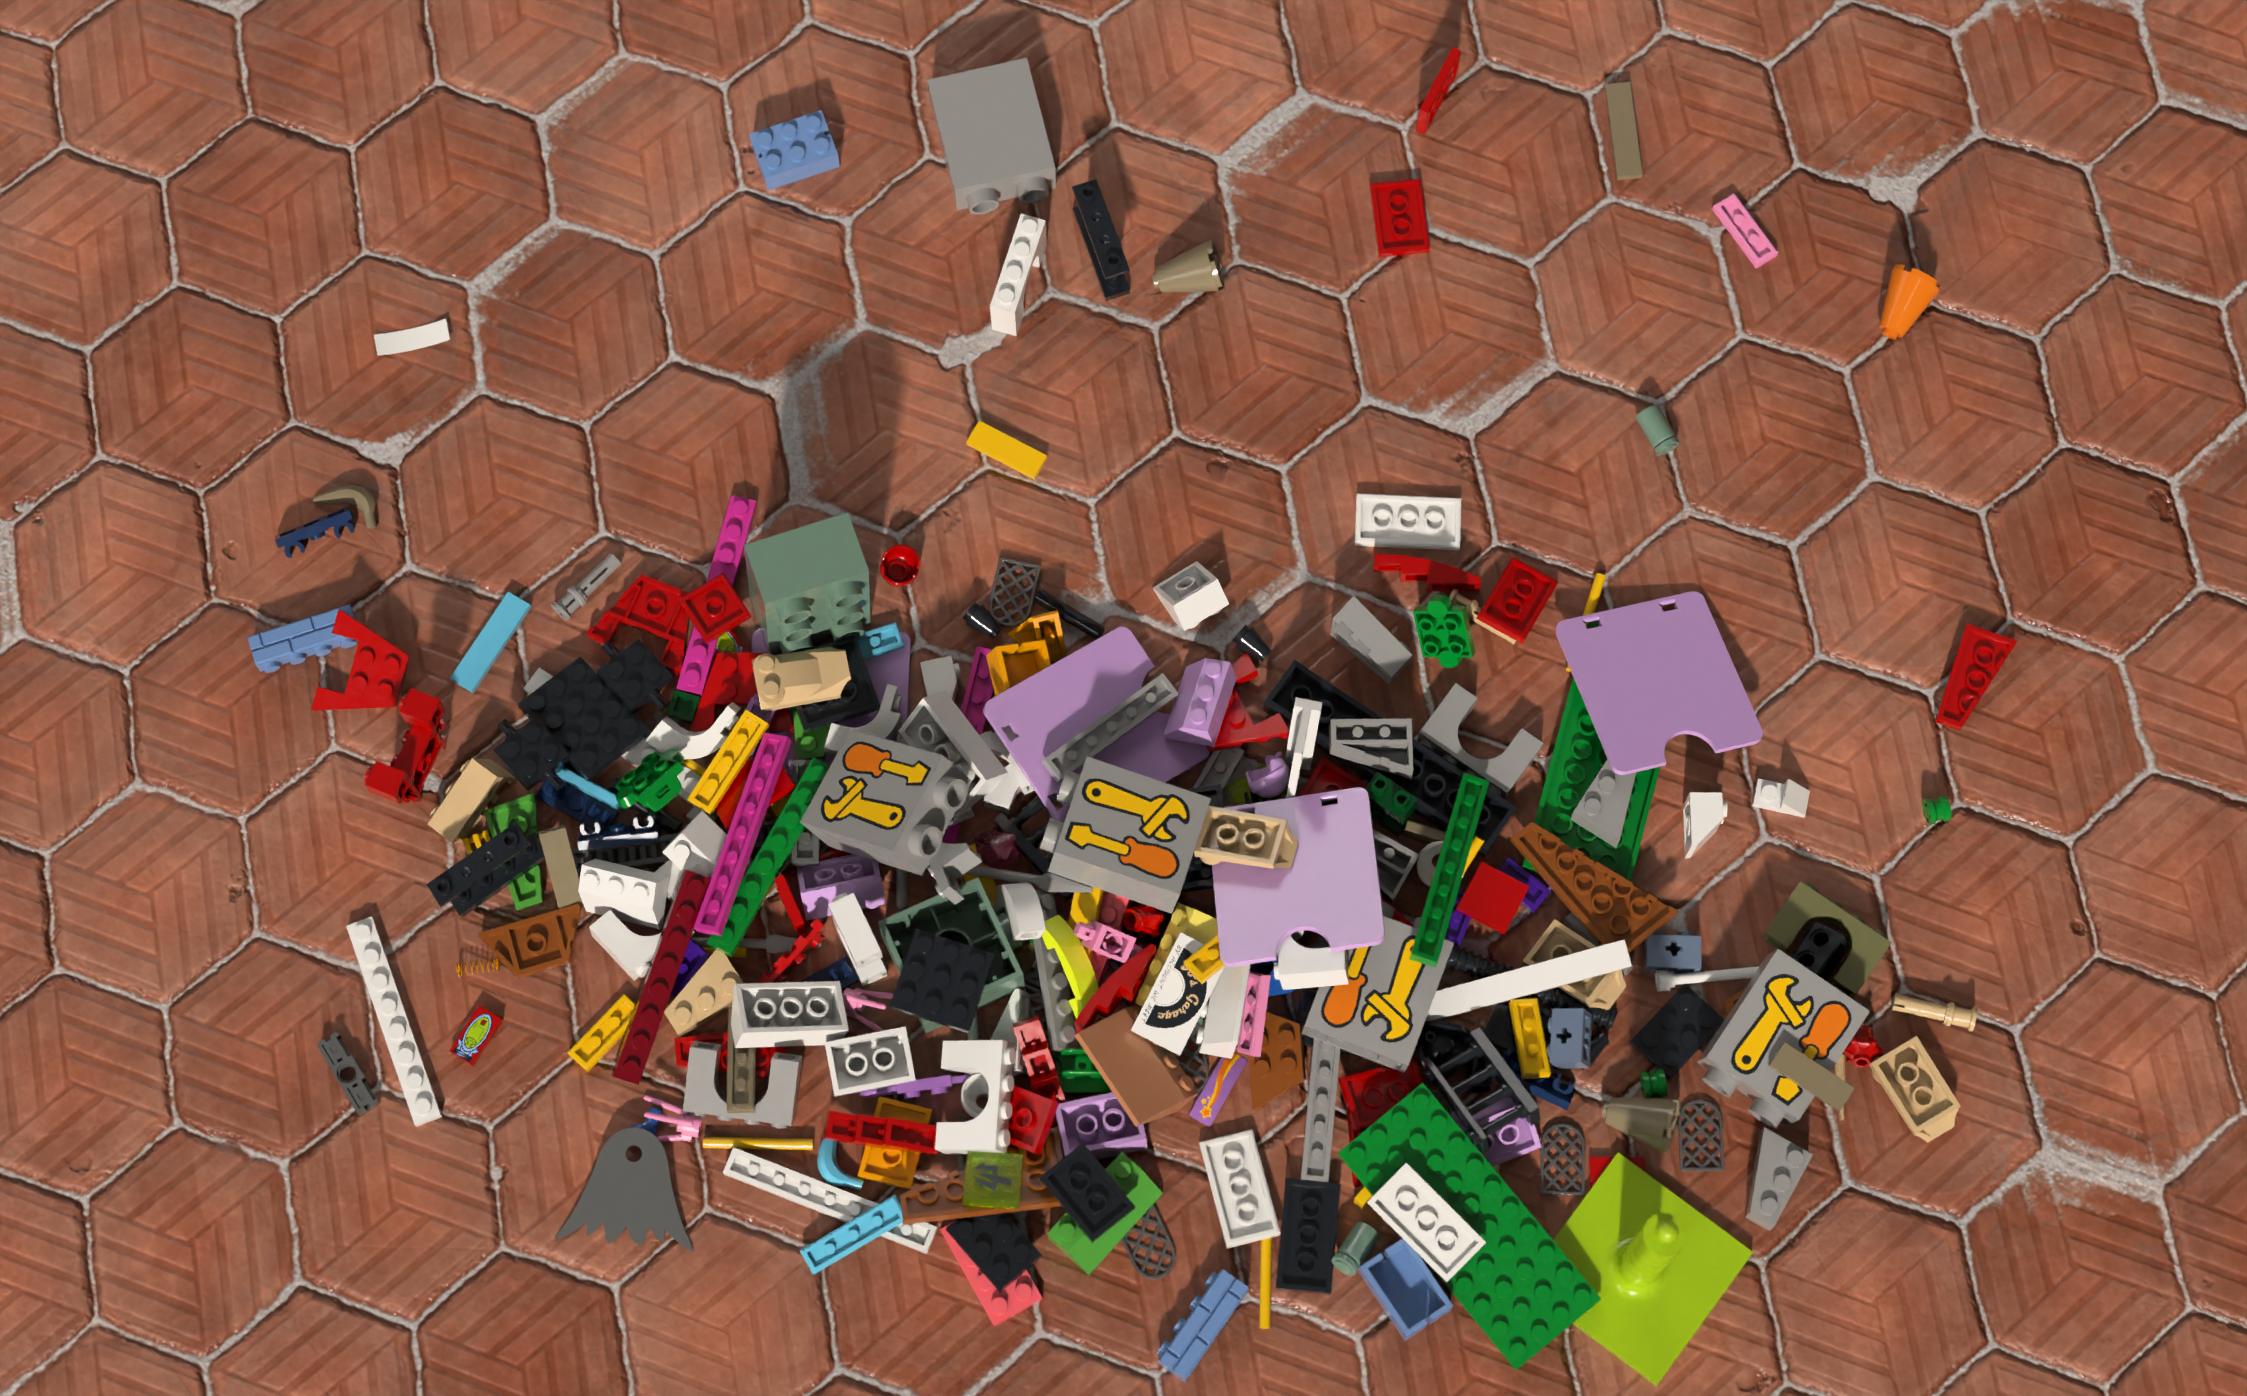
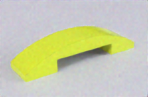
[1041,915,1100,1019]

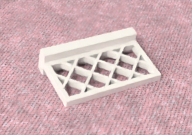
[1285,697,1322,798]

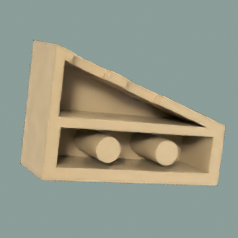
[428,758,515,843]
[664,949,744,1038]

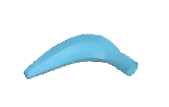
[817,1139,864,1190]

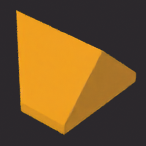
[1007,610,1067,663]

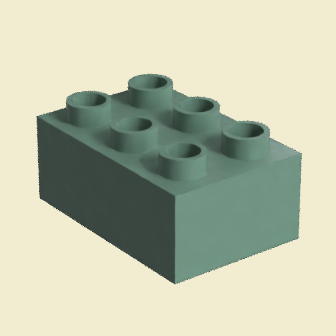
[744,512,870,655]

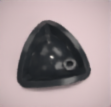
[1416,1020,1472,1080]

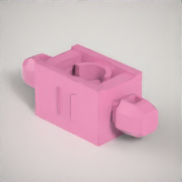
[1074,919,1143,963]

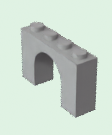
[1417,683,1544,799]
[683,1041,803,1128]

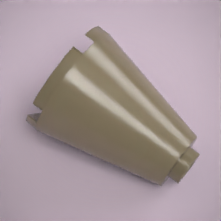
[1152,240,1225,293]
[1602,1097,1681,1154]

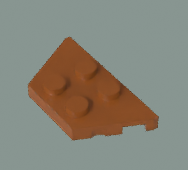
[478,903,581,979]
[1249,1012,1306,1111]

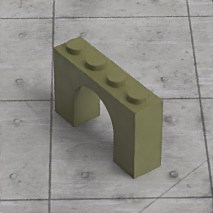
[1761,881,1892,999]

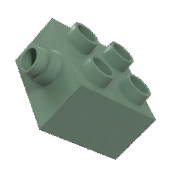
[878,877,1027,1033]

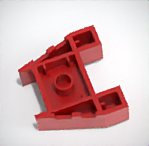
[364,688,446,804]

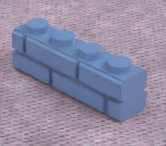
[248,604,358,673]
[1157,1269,1249,1382]

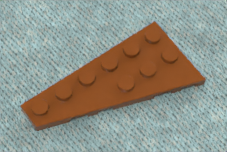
[1511,822,1679,952]
[900,1126,1063,1225]

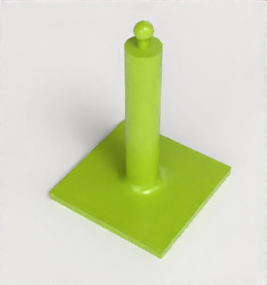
[1553,1152,1753,1386]

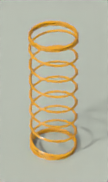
[456,957,499,977]

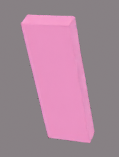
[1712,193,1778,269]
[1237,971,1271,1057]

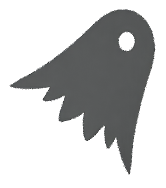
[555,1127,694,1252]

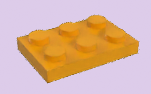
[858,1096,933,1190]

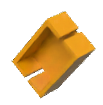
[986,640,1051,696]

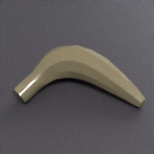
[313,485,377,529]

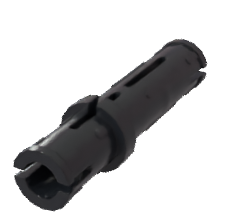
[608,778,683,834]

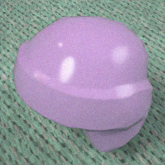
[1245,751,1290,798]

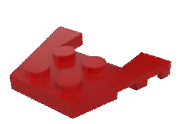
[586,574,689,675]
[311,610,410,711]
[690,652,794,733]
[1205,653,1289,752]

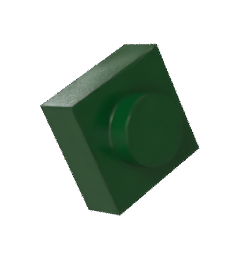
[666,690,701,724]

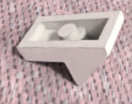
[1752,778,1810,818]

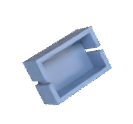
[749,110,840,191]
[1358,1238,1453,1341]

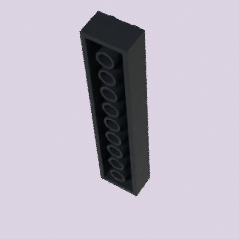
[1263,660,1517,859]

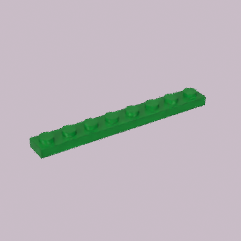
[707,757,830,957]
[1409,773,1489,968]

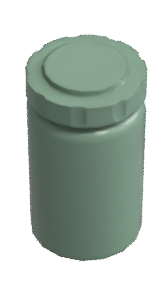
[1636,405,1680,456]
[1332,1222,1379,1276]

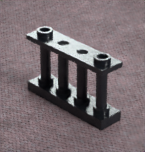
[1072,179,1130,301]
[994,794,1074,901]
[427,822,545,917]
[1423,1027,1540,1153]

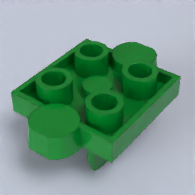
[1413,595,1476,668]
[615,748,685,812]
[1052,1040,1110,1095]

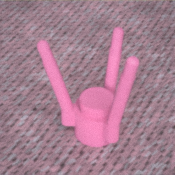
[842,988,894,1032]
[644,1095,702,1142]

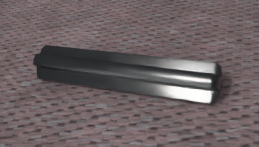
[1034,589,1105,640]

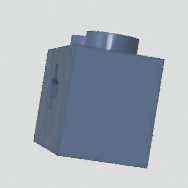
[1643,931,1702,973]
[1547,1008,1592,1069]

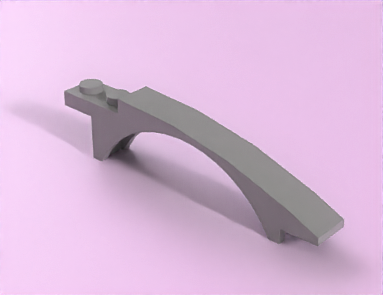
[900,735,983,905]

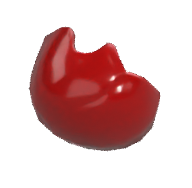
[880,545,921,587]

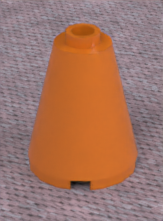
[1879,264,1942,340]

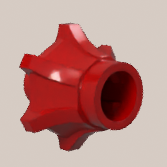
[1123,901,1164,938]
[1843,1025,1883,1067]

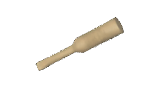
[1834,1054,1846,1121]

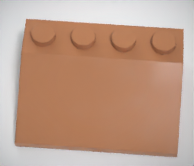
[1075,1004,1199,1127]

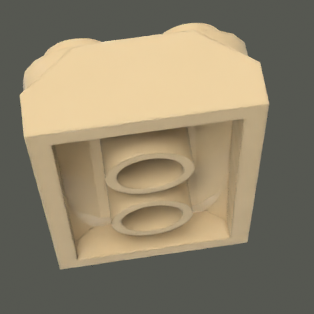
[751,647,851,713]
[1194,806,1299,869]
[1523,919,1627,1010]
[1869,1036,1961,1143]

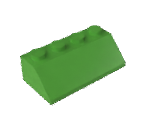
[1047,1152,1163,1275]

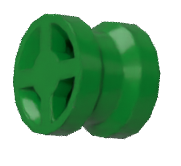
[1922,795,1952,825]
[1640,1069,1667,1098]

